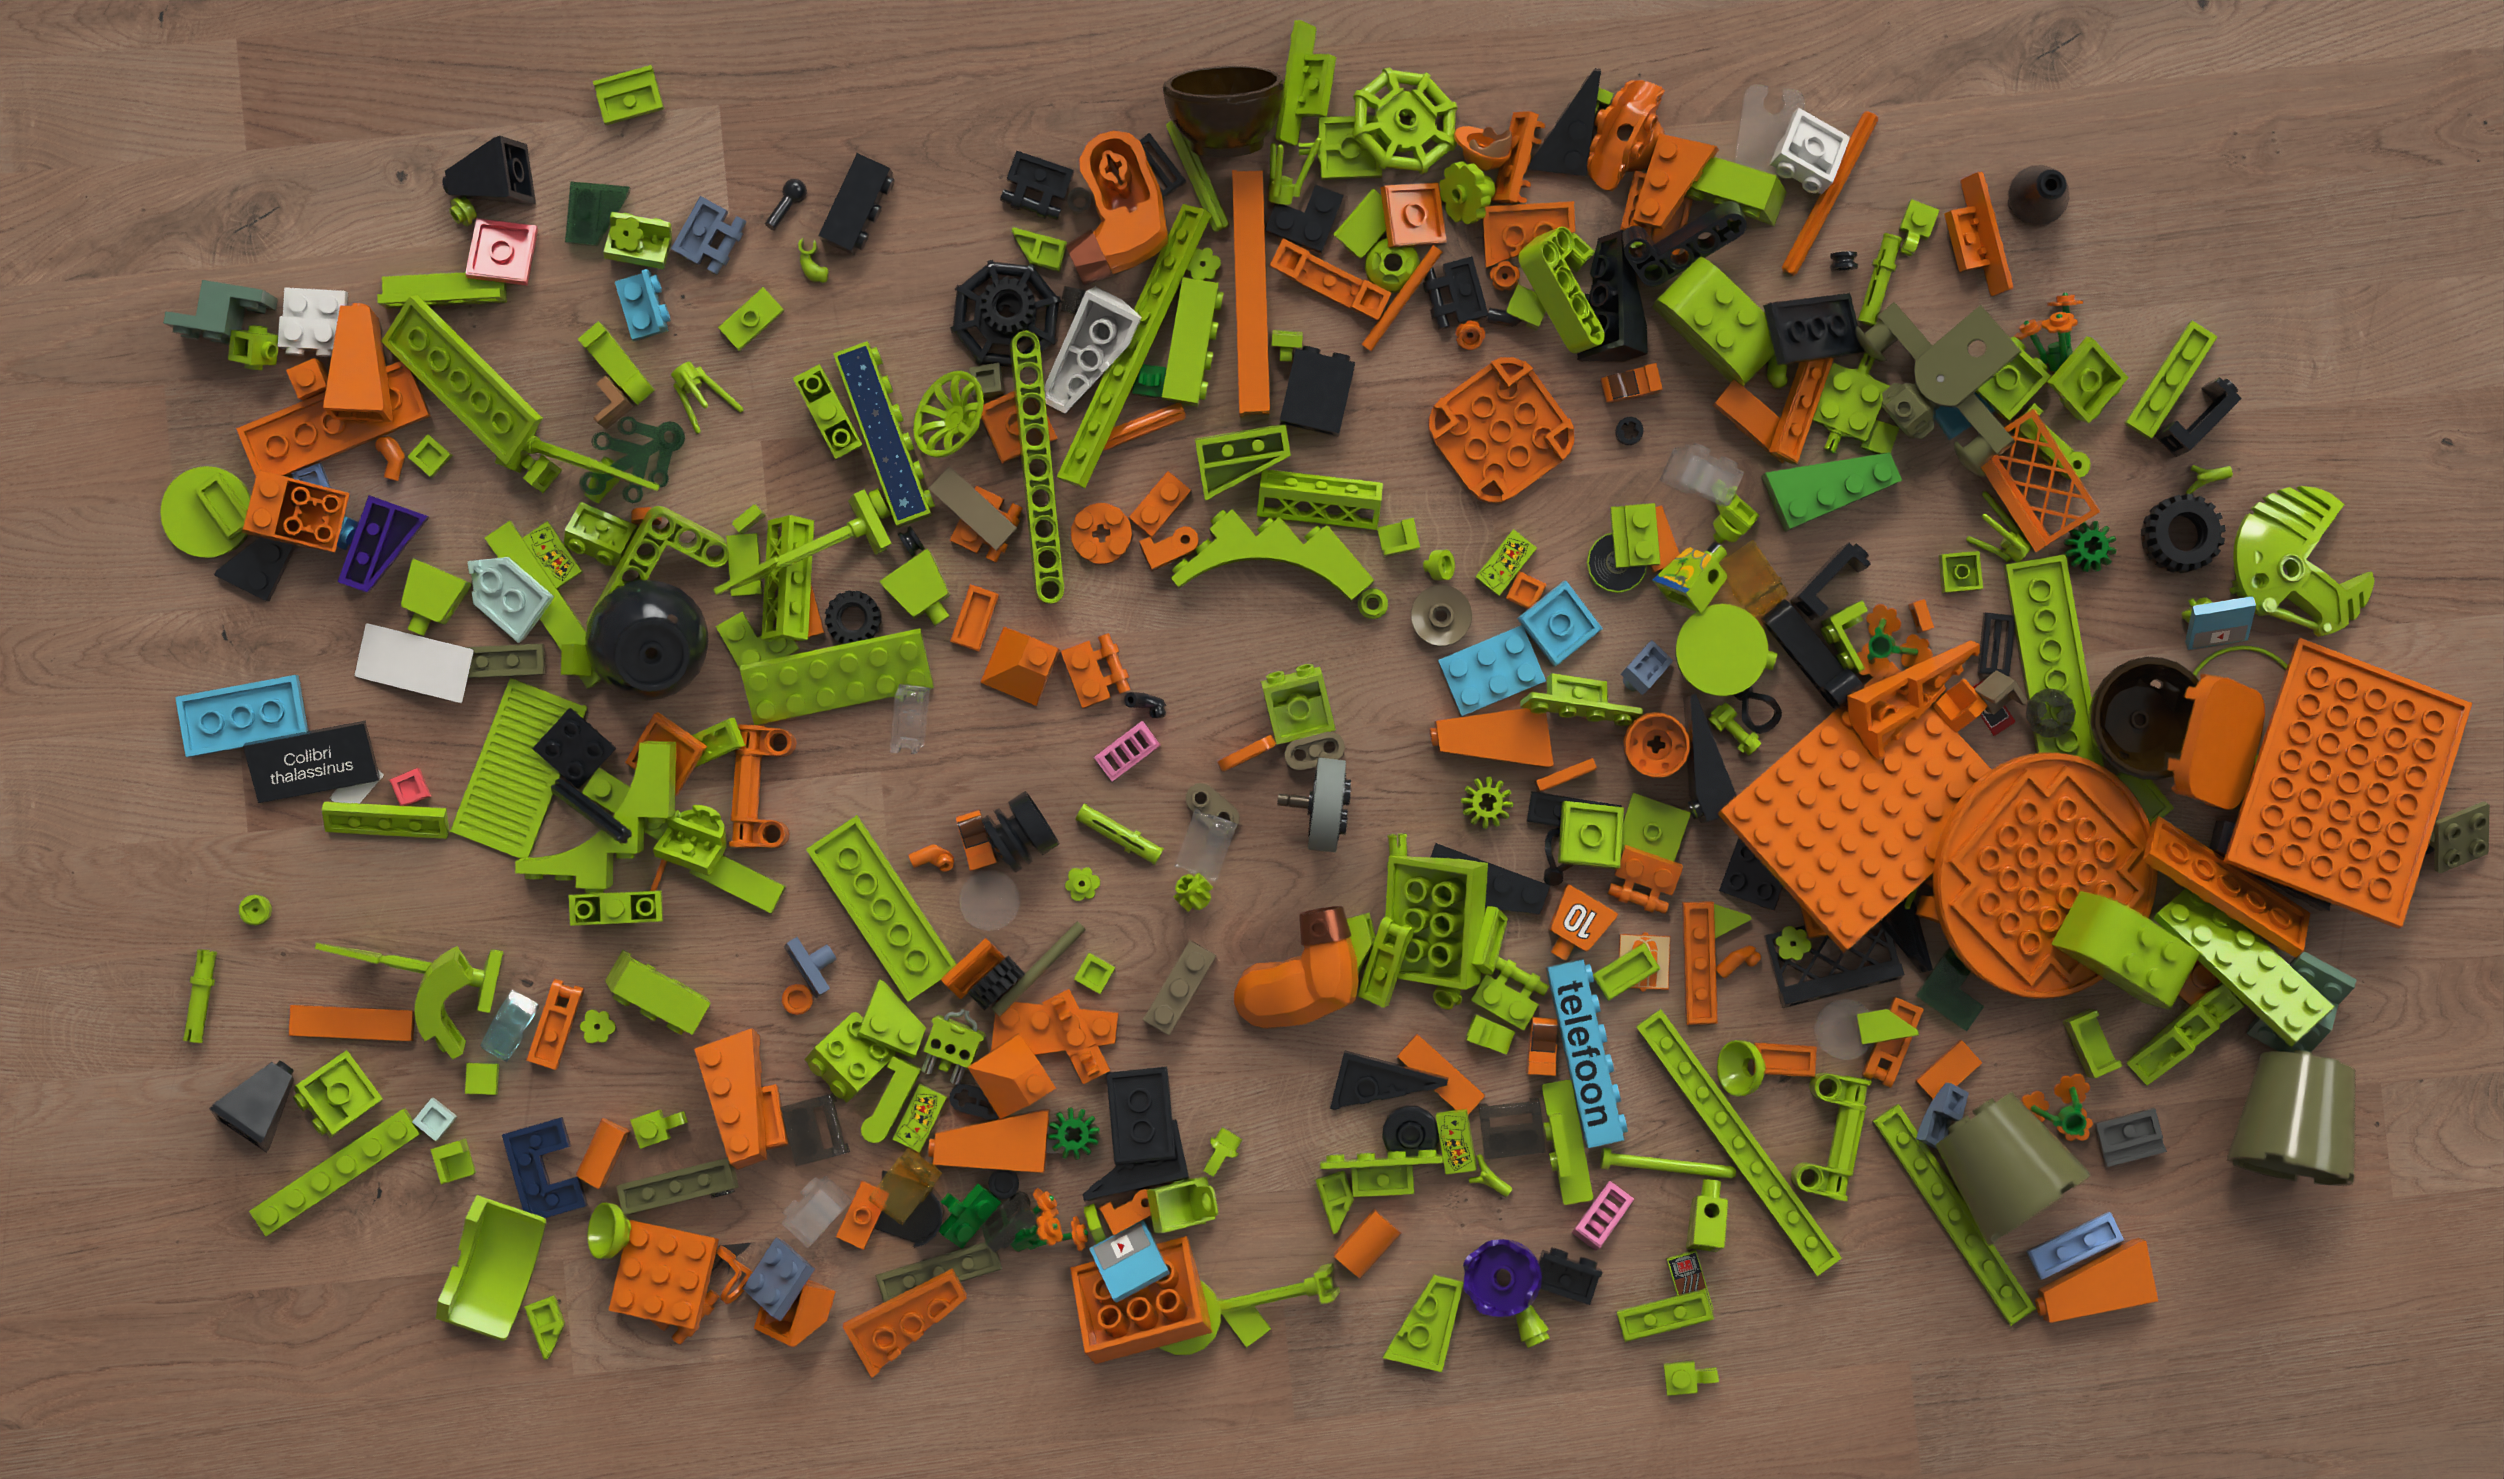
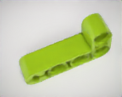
[1519,226,1604,354]

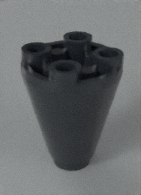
[2008,165,2070,226]

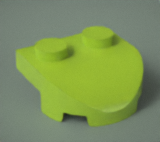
[653,805,727,876]

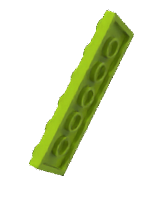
[381,295,543,465]
[740,628,934,725]
[806,815,957,1002]
[2154,888,2335,1047]

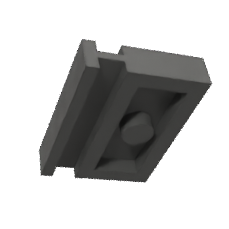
[2094,1108,2167,1167]

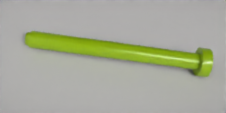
[1600,1147,1736,1178]

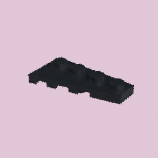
[1430,843,1550,914]

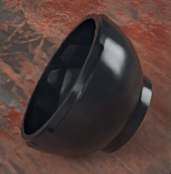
[585,580,709,701]

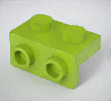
[603,212,672,269]

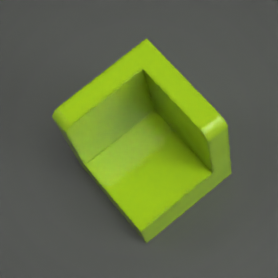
[1506,284,1546,331]
[1377,518,1420,558]
[430,1138,476,1185]

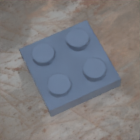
[742,1237,815,1321]

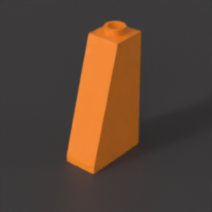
[323,303,393,422]
[1430,708,1554,768]
[928,1109,1050,1173]
[2035,1238,2158,1323]

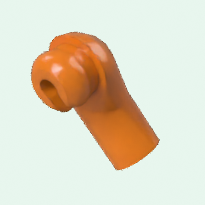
[375,436,405,481]
[908,844,954,872]
[1716,945,1761,979]

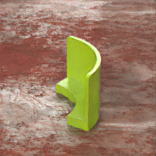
[436,1195,546,1341]

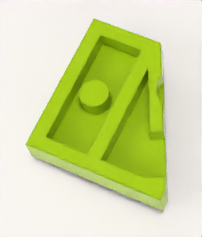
[857,979,926,1058]

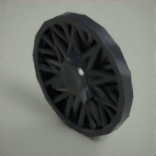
[1382,1105,1439,1157]

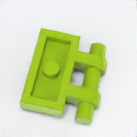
[1470,956,1549,1031]

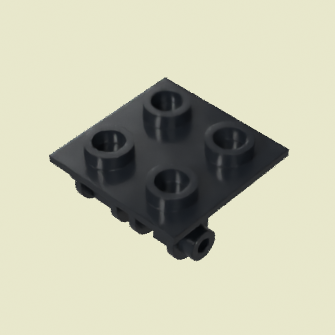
[532,708,616,789]
[1719,838,1784,911]

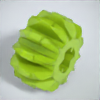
[1461,777,1513,829]

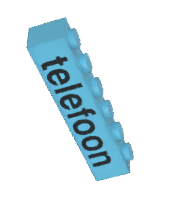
[1545,959,1628,1148]

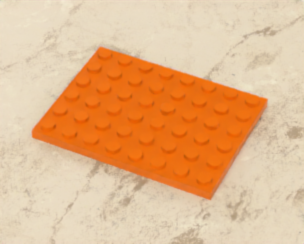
[2223,637,2473,929]
[1718,662,1992,952]

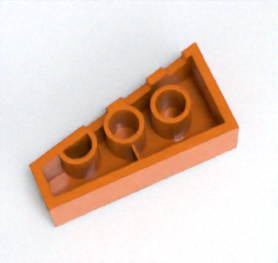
[694,1028,767,1170]

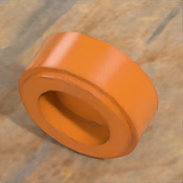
[631,507,662,526]
[782,984,814,1015]

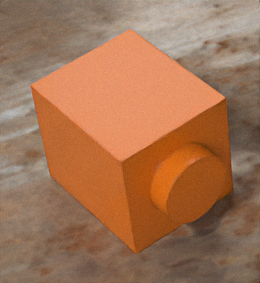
[286,358,328,401]

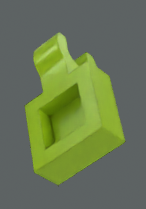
[1899,199,1939,257]
[630,1109,688,1149]
[1663,1360,1719,1396]

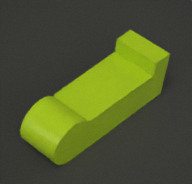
[578,321,655,405]
[2011,403,2091,479]
[861,1055,921,1143]

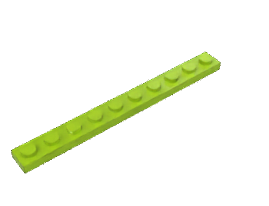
[1057,204,1212,488]
[1635,1009,1842,1276]

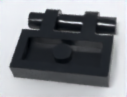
[1000,150,1074,220]
[1422,256,1489,330]

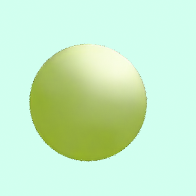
[160,466,251,558]
[1675,604,1768,696]

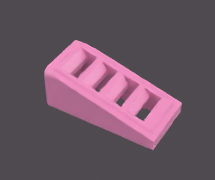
[1094,721,1161,782]
[1572,1181,1634,1250]

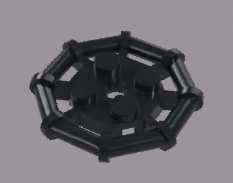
[950,259,1062,370]

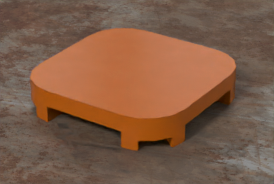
[1428,357,1575,504]
[2167,674,2265,809]

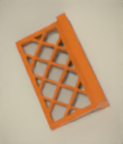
[1981,409,2101,552]

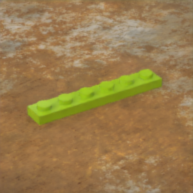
[249,1108,422,1237]

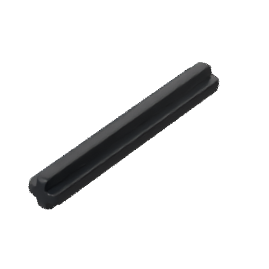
[551,779,632,844]

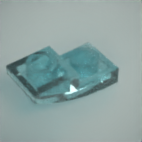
[480,990,539,1062]

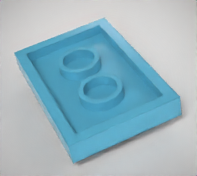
[1438,625,1546,717]

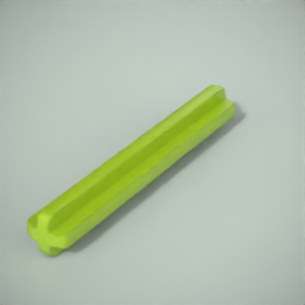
[1166,120,1229,232]

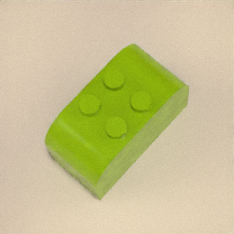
[1652,257,1775,386]
[2051,891,2200,1010]

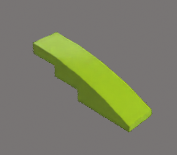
[2127,982,2245,1086]

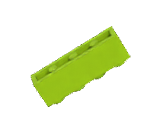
[1162,277,1224,407]

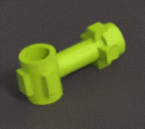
[1708,702,1762,756]

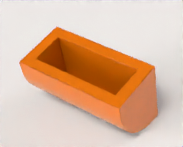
[576,1118,631,1189]
[1334,1208,1401,1279]

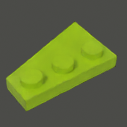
[1382,1274,1464,1372]

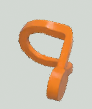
[716,1246,753,1304]

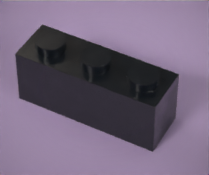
[818,153,895,255]

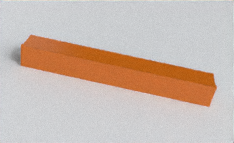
[1232,170,1270,417]

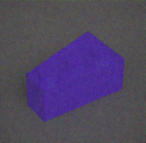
[337,495,429,593]

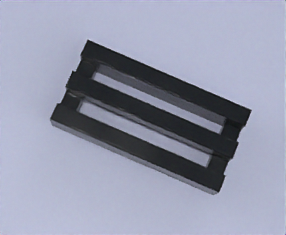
[1139,133,1186,200]
[1977,612,2015,676]

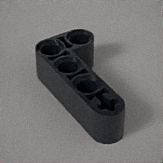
[1621,201,1747,287]
[1761,599,1865,710]

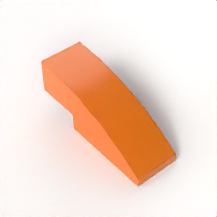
[1712,379,1785,463]

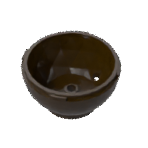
[1163,66,1285,157]
[2088,657,2199,780]

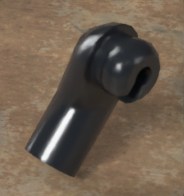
[1124,692,1166,718]

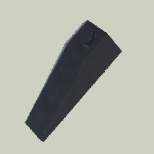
[1577,230,1648,362]

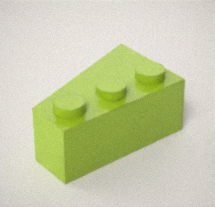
[605,950,711,1035]

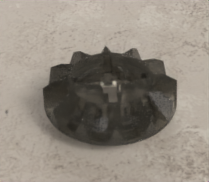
[2026,688,2076,738]

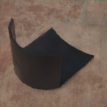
[874,1170,944,1248]

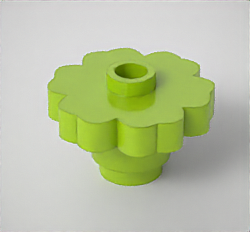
[1439,161,1495,224]

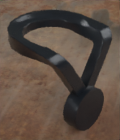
[1734,686,1782,734]
[1544,828,1574,886]

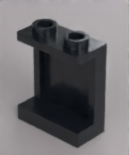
[1279,346,1356,437]
[2154,377,2242,457]
[1790,543,1871,621]

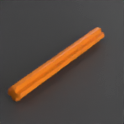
[1782,111,1879,276]

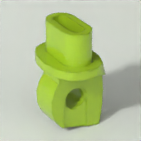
[1203,1127,1243,1177]

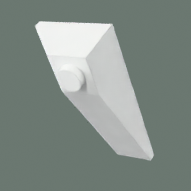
[1044,286,1142,413]

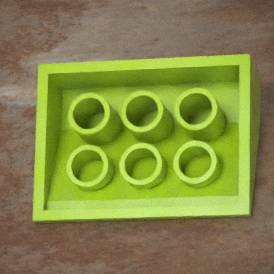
[1385,856,1488,990]

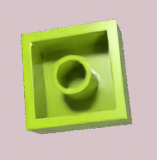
[1938,551,1983,593]

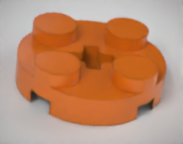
[1071,503,1132,565]

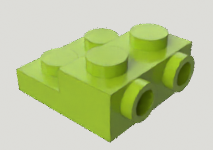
[1976,336,2051,422]
[2047,336,2129,423]
[1261,664,1336,745]
[293,1050,383,1138]

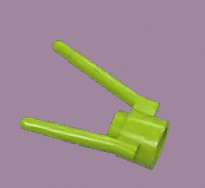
[1268,138,1321,205]
[671,361,744,434]
[1966,491,2032,562]

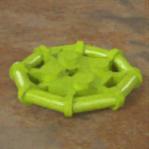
[1352,67,1458,174]

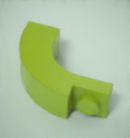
[415,946,474,1060]

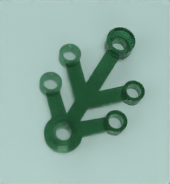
[579,416,685,503]

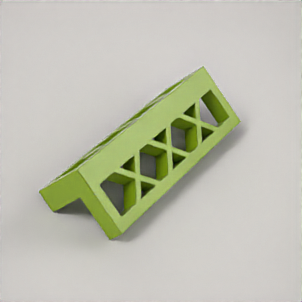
[377,272,507,309]
[1257,469,1383,530]
[761,515,814,641]

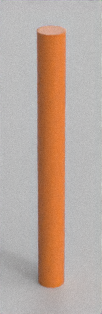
[1362,245,1443,351]

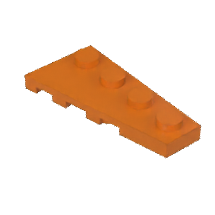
[991,1000,1119,1055]

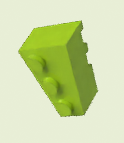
[1685,157,1787,226]
[1195,424,1291,501]

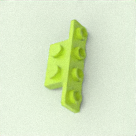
[1276,20,1337,146]
[1520,673,1643,726]
[1541,1079,1593,1205]
[1320,1150,1443,1197]

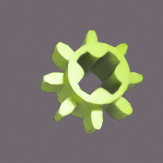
[1173,873,1213,912]

